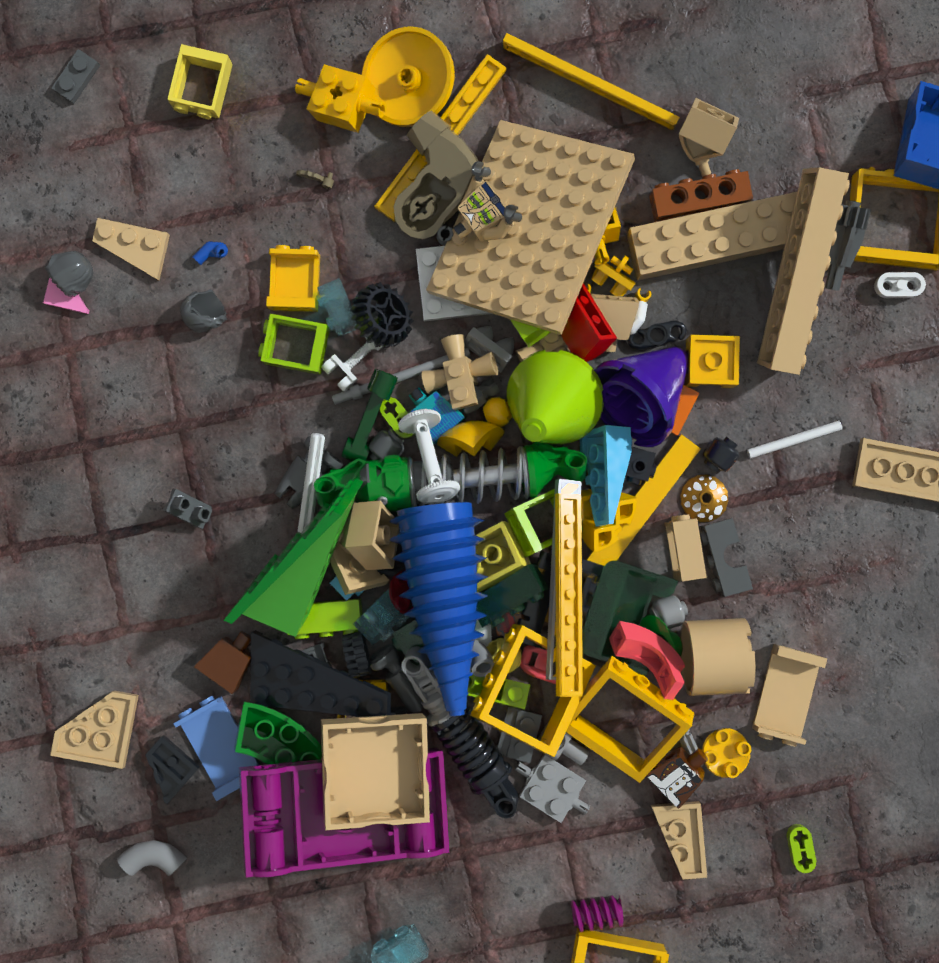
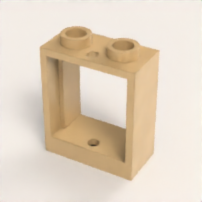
[665,514,707,582]

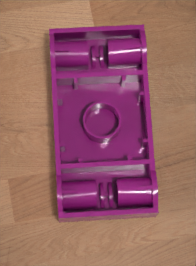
[239,748,450,878]

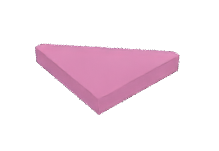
[43,278,90,314]

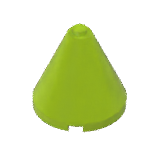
[506,350,604,444]

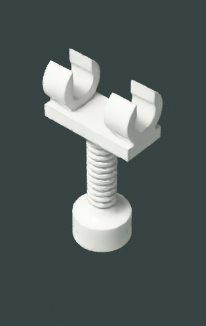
[321,337,382,391]

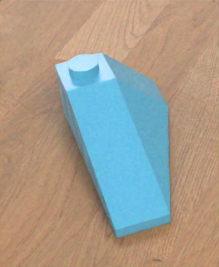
[580,425,632,527]

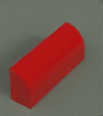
[561,283,617,362]

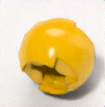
[483,397,512,427]

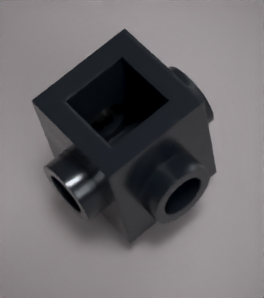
[625,447,656,485]

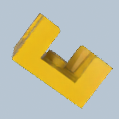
[685,335,740,388]

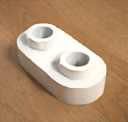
[874,272,926,298]

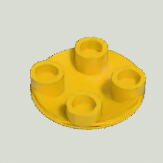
[702,728,751,778]

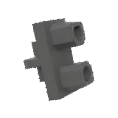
[163,489,212,529]

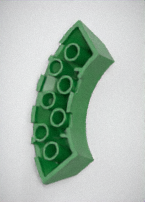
[234,702,322,764]

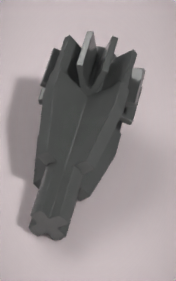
[825,200,871,291]

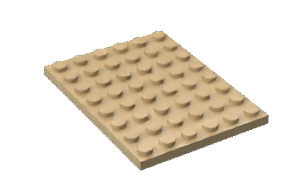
[426,120,635,335]

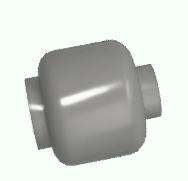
[649,595,688,629]

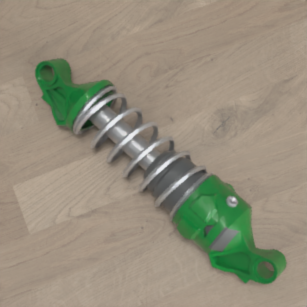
[314,442,587,516]

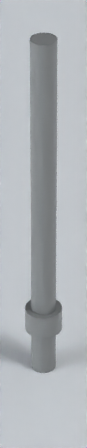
[332,348,471,405]

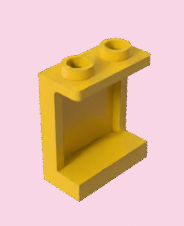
[266,245,320,312]

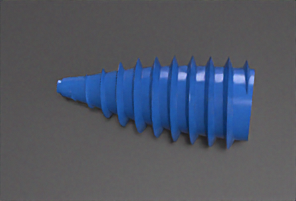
[389,502,488,716]

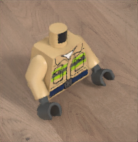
[453,161,522,242]

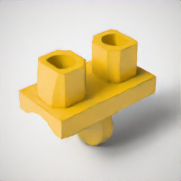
[591,255,636,296]

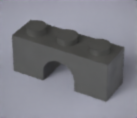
[699,518,753,597]

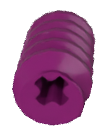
[571,895,624,932]

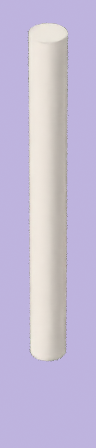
[747,421,842,459]

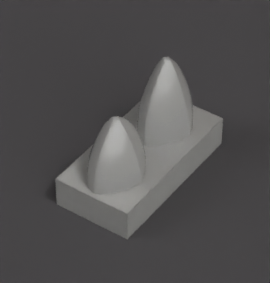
[464,326,514,373]

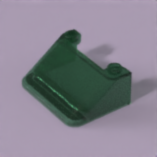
[582,561,678,676]

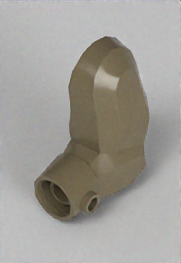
[393,110,478,239]

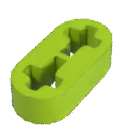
[380,397,415,439]
[787,824,816,873]

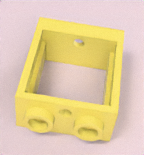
[167,44,233,119]

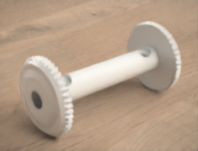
[398,409,460,504]

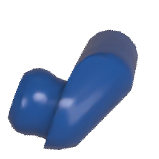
[192,241,228,265]

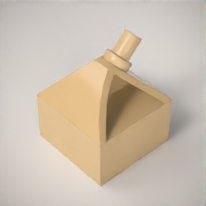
[679,98,739,177]
[338,501,400,570]

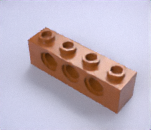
[649,169,753,222]

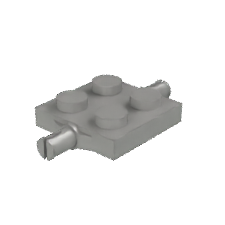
[515,754,590,823]

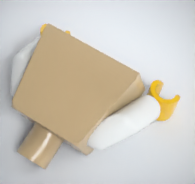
[587,284,651,352]

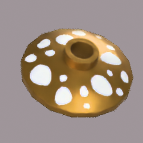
[680,475,728,522]

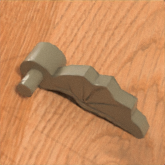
[296,170,334,189]

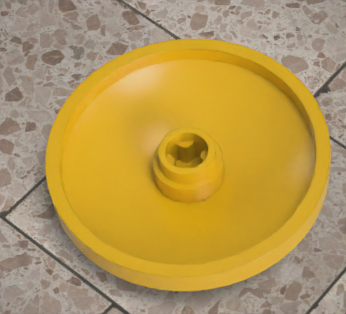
[362,26,455,127]

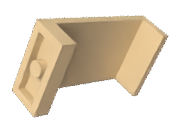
[752,644,827,747]

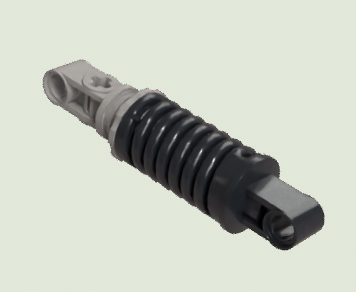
[402,646,519,818]

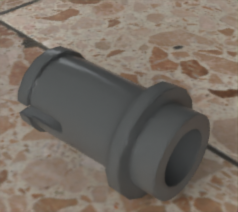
[437,226,453,246]

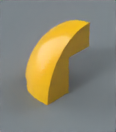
[437,421,504,457]
[581,490,637,552]

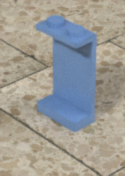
[173,696,260,801]

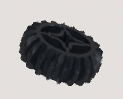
[350,282,414,349]

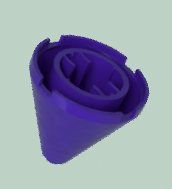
[594,347,689,447]

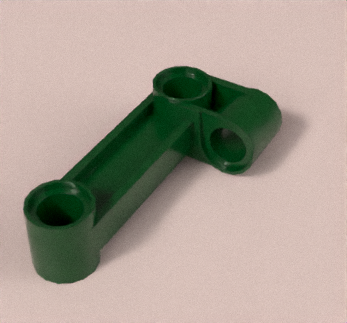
[341,369,398,461]

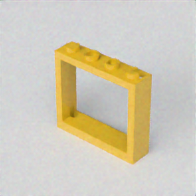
[850,167,939,270]
[470,624,596,757]
[566,656,694,783]
[571,928,669,963]

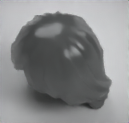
[45,251,93,298]
[180,289,227,333]

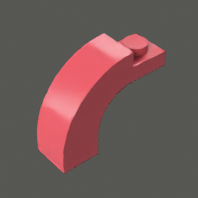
[609,621,685,700]

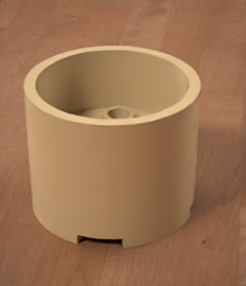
[680,618,755,696]

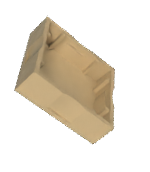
[321,713,430,830]

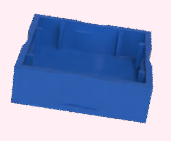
[893,81,939,189]

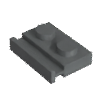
[497,706,542,763]

